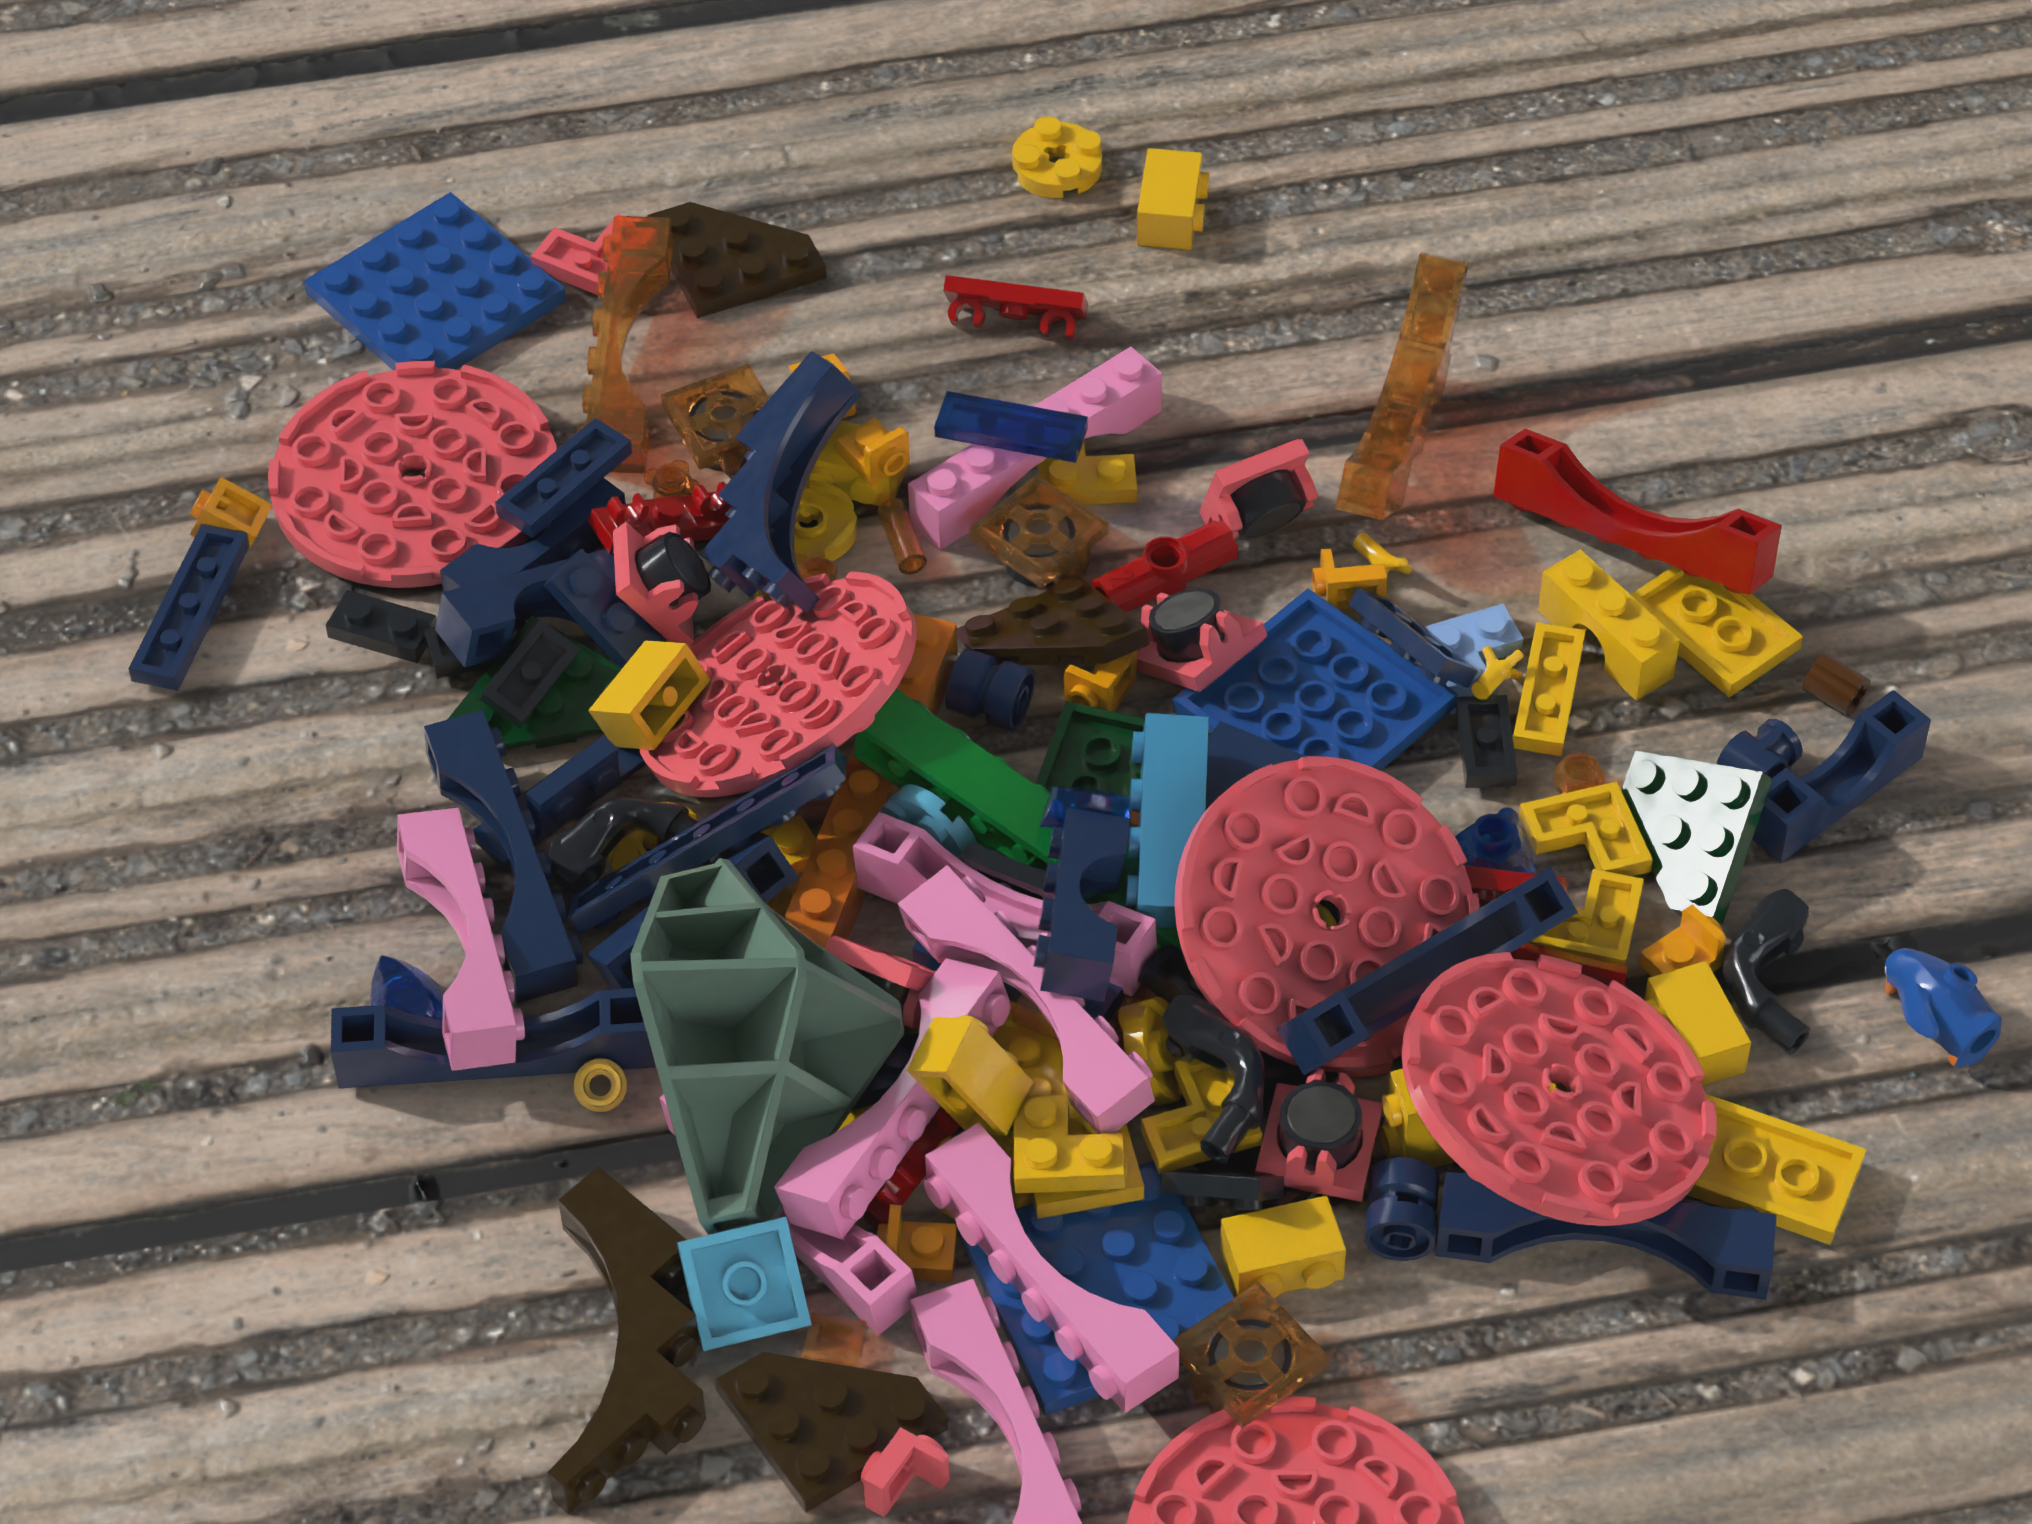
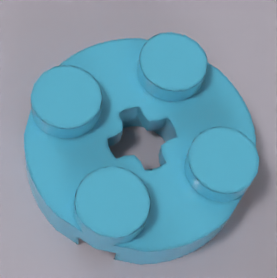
[880,784,977,860]

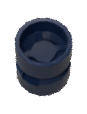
[945,648,1035,731]
[1364,1157,1440,1261]

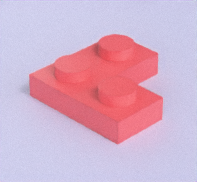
[530,213,659,300]

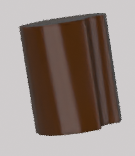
[1802,654,1871,716]

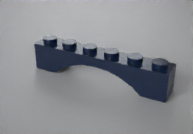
[424,710,583,1003]
[1276,867,1578,1075]
[330,988,656,1089]
[1436,1171,1776,1300]

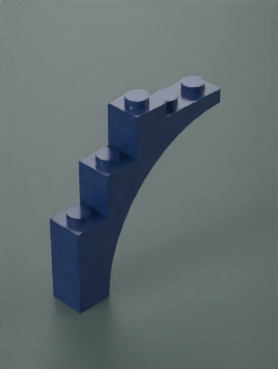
[699,351,862,614]

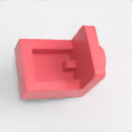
[861,1427,950,1517]

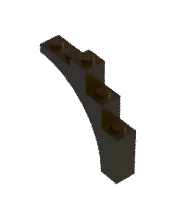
[547,1167,706,1514]

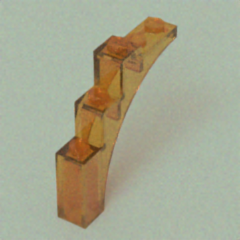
[1335,252,1469,520]

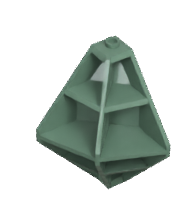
[630,858,904,1235]

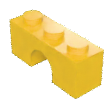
[1538,549,1680,701]

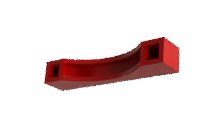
[1493,429,1782,595]

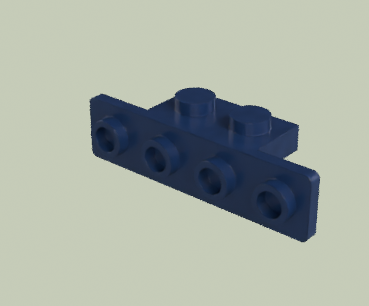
[473,734,646,867]

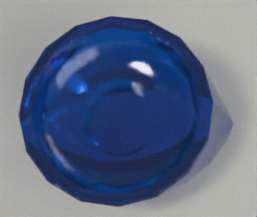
[1039,786,1131,834]
[370,955,445,1020]

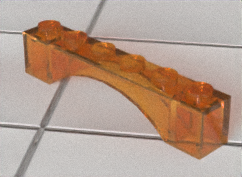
[577,216,674,474]

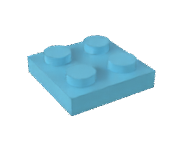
[677,1217,812,1352]

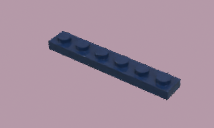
[569,743,846,934]

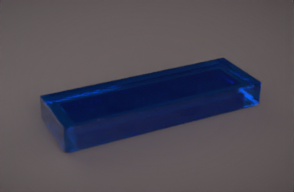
[934,391,1088,463]

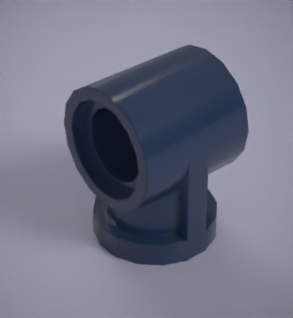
[1716,719,1803,779]

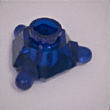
[1455,807,1536,894]

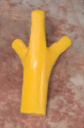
[1353,533,1412,578]
[1471,646,1524,700]

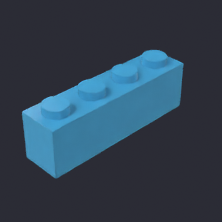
[1125,713,1209,929]

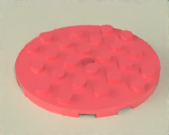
[268,361,557,588]
[639,571,917,797]
[1175,756,1480,1072]
[1402,952,1717,1226]
[1127,1396,1465,1524]

